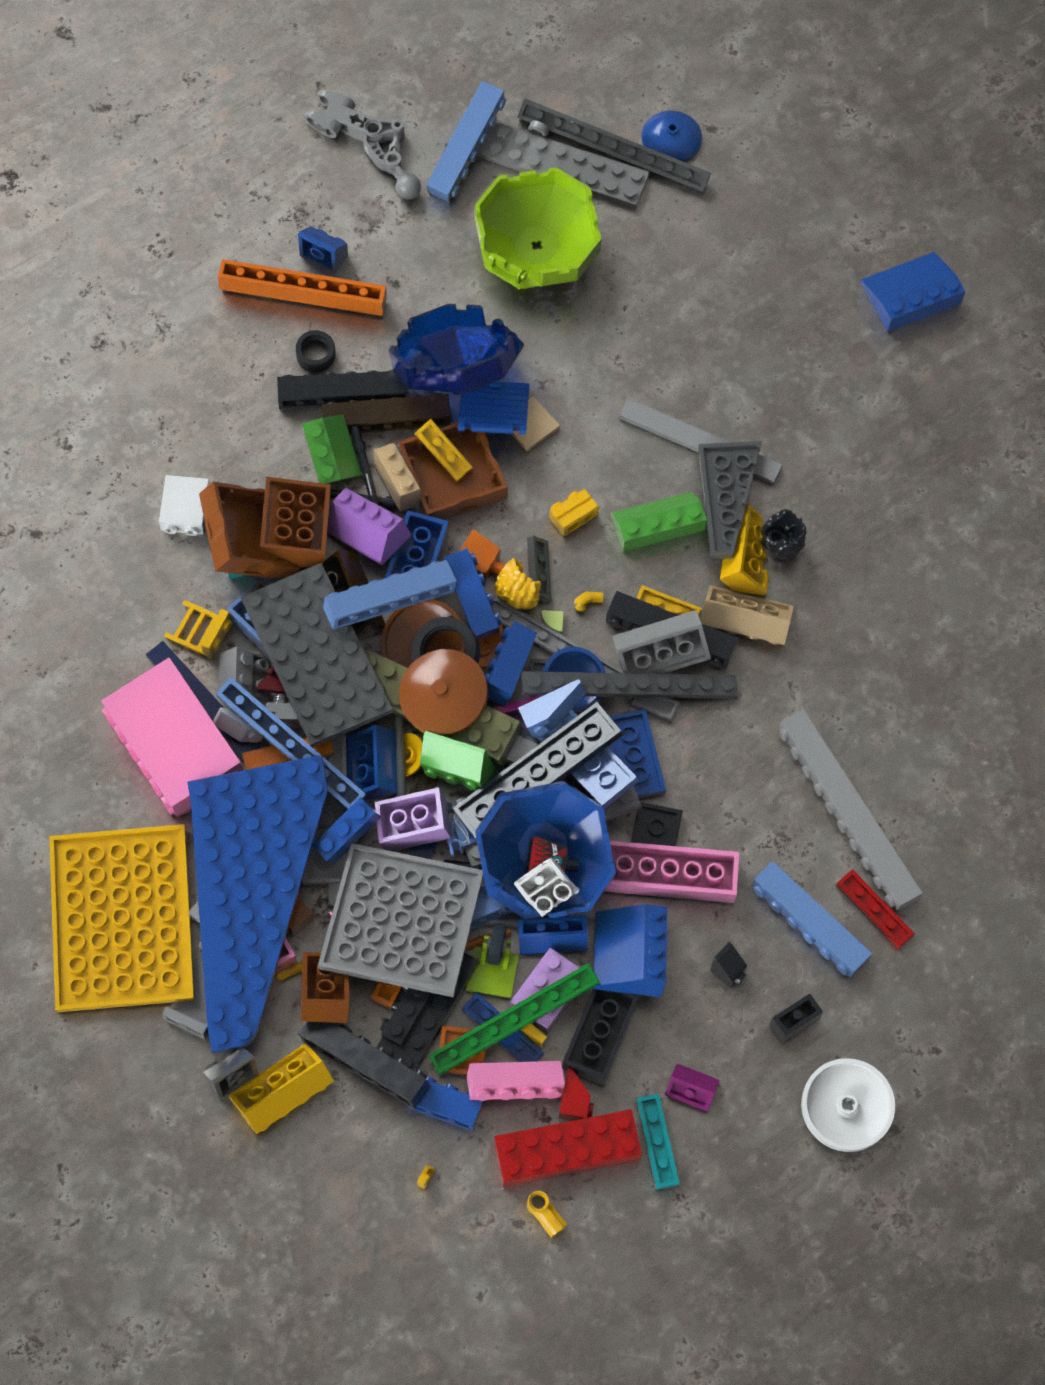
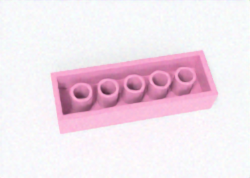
[603,841,739,903]

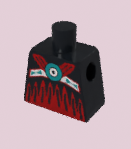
[524,836,579,875]

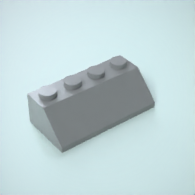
[612,610,711,674]

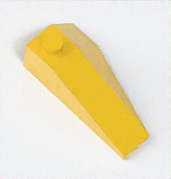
[720,504,769,596]

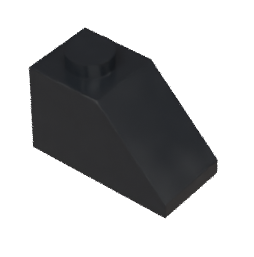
[710,942,747,988]

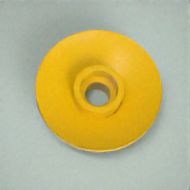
[404,733,423,777]

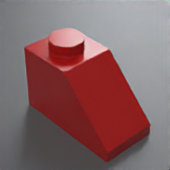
[559,1068,594,1121]

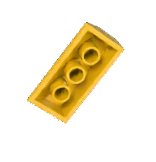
[229,1043,334,1134]

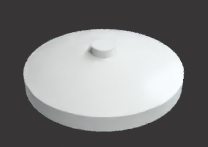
[801,1058,895,1152]

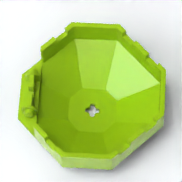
[475,167,602,290]

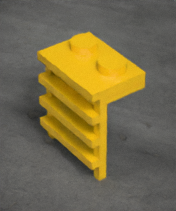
[164,600,232,660]

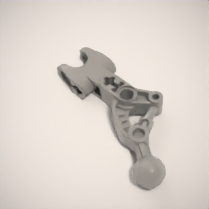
[303,90,421,200]

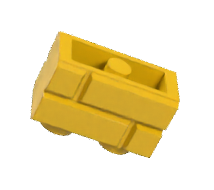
[549,489,599,537]

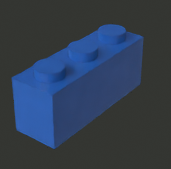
[312,797,381,864]
[518,916,588,954]
[408,1076,483,1131]

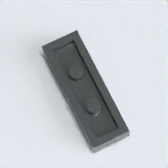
[527,535,552,603]

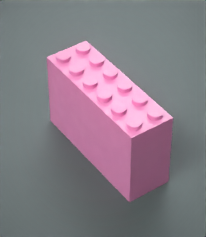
[101,658,244,819]

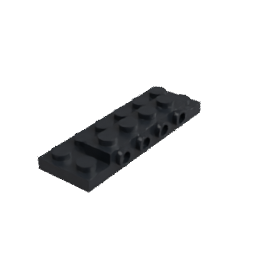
[376,953,480,1071]

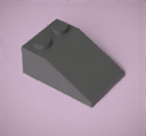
[203,1047,259,1100]

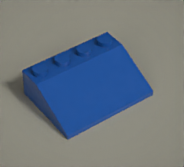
[860,252,965,332]
[593,904,667,997]

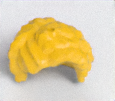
[495,558,541,610]

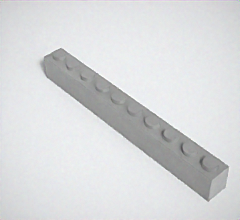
[778,709,923,912]

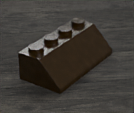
[323,550,385,641]

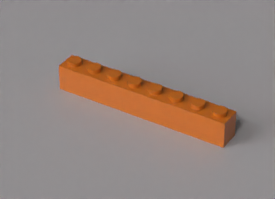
[218,259,387,316]

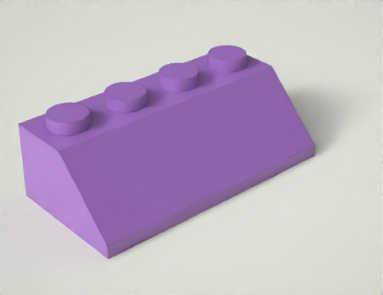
[327,488,411,565]

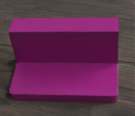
[665,1064,719,1112]

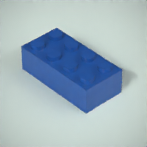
[385,510,449,578]

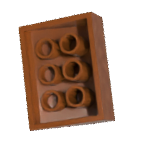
[260,476,331,568]

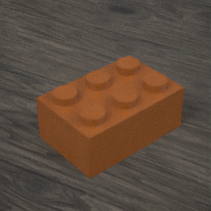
[301,952,349,1023]

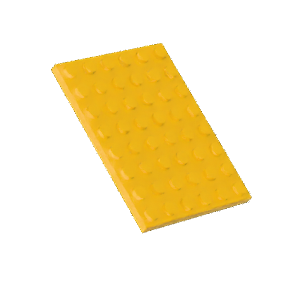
[49,824,195,1013]

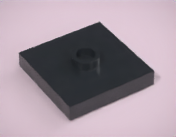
[631,802,683,846]

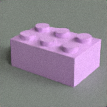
[374,787,451,852]
[510,948,579,1034]

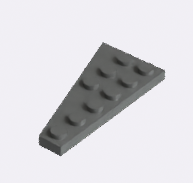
[698,441,762,560]

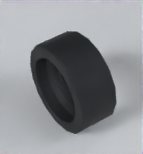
[296,330,336,372]

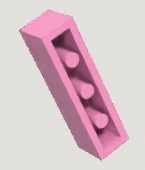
[467,1061,565,1101]

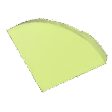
[542,610,563,634]

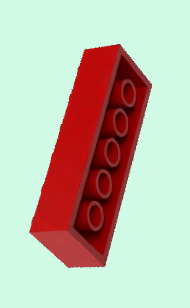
[494,1109,642,1188]

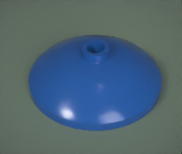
[641,110,702,162]
[543,647,606,713]

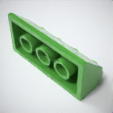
[611,492,707,552]

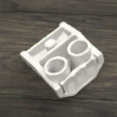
[514,857,580,917]

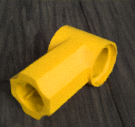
[527,1191,567,1238]

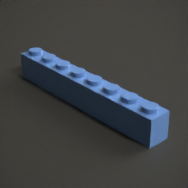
[216,677,367,810]

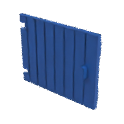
[458,379,530,435]

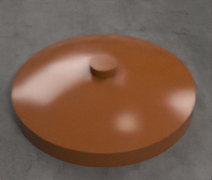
[381,599,466,668]
[399,649,489,737]

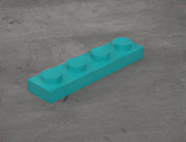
[636,1093,680,1190]

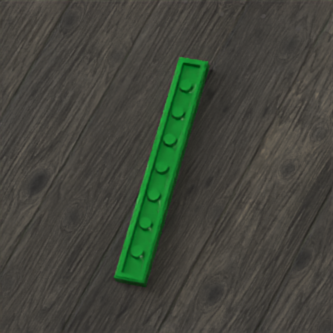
[428,963,601,1076]

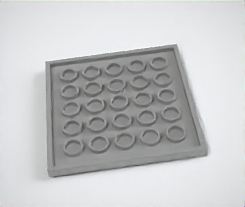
[318,843,483,997]

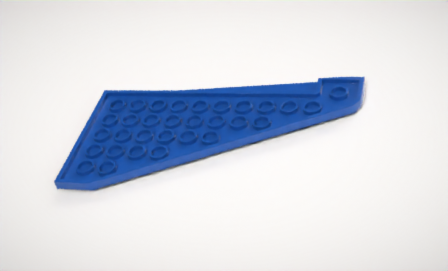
[187,755,328,1053]

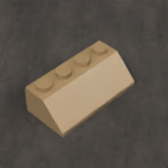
[700,586,794,645]

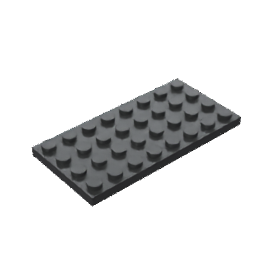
[241,563,393,748]

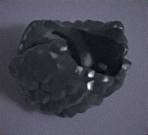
[761,509,807,559]

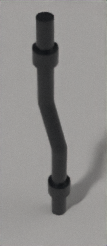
[351,426,380,506]

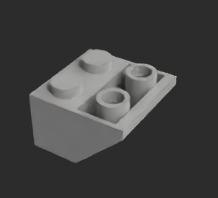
[218,647,270,700]

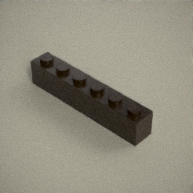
[322,393,451,434]

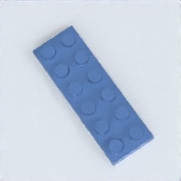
[523,709,639,810]

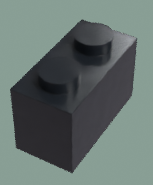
[770,994,823,1043]

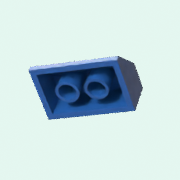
[346,725,397,800]

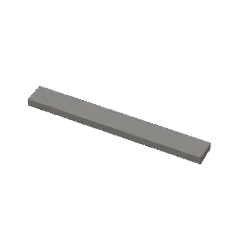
[619,398,783,485]
[491,595,632,701]

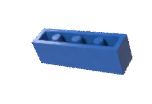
[443,548,502,640]
[485,621,537,707]

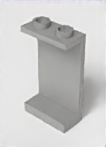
[162,942,208,1039]

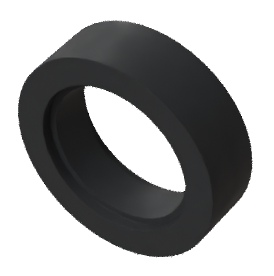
[411,617,481,663]

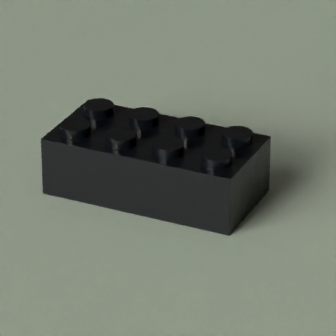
[562,989,640,1086]

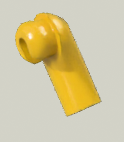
[574,591,603,612]

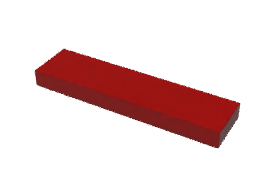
[835,869,915,950]

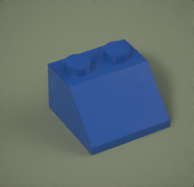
[298,226,348,273]

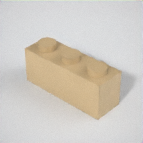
[374,443,420,512]

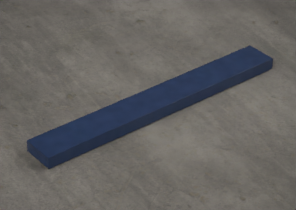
[146,641,261,763]

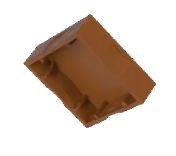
[398,422,508,520]
[199,481,301,580]

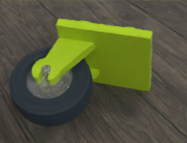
[466,924,519,999]

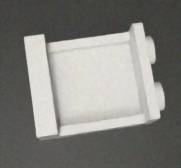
[159,475,209,536]

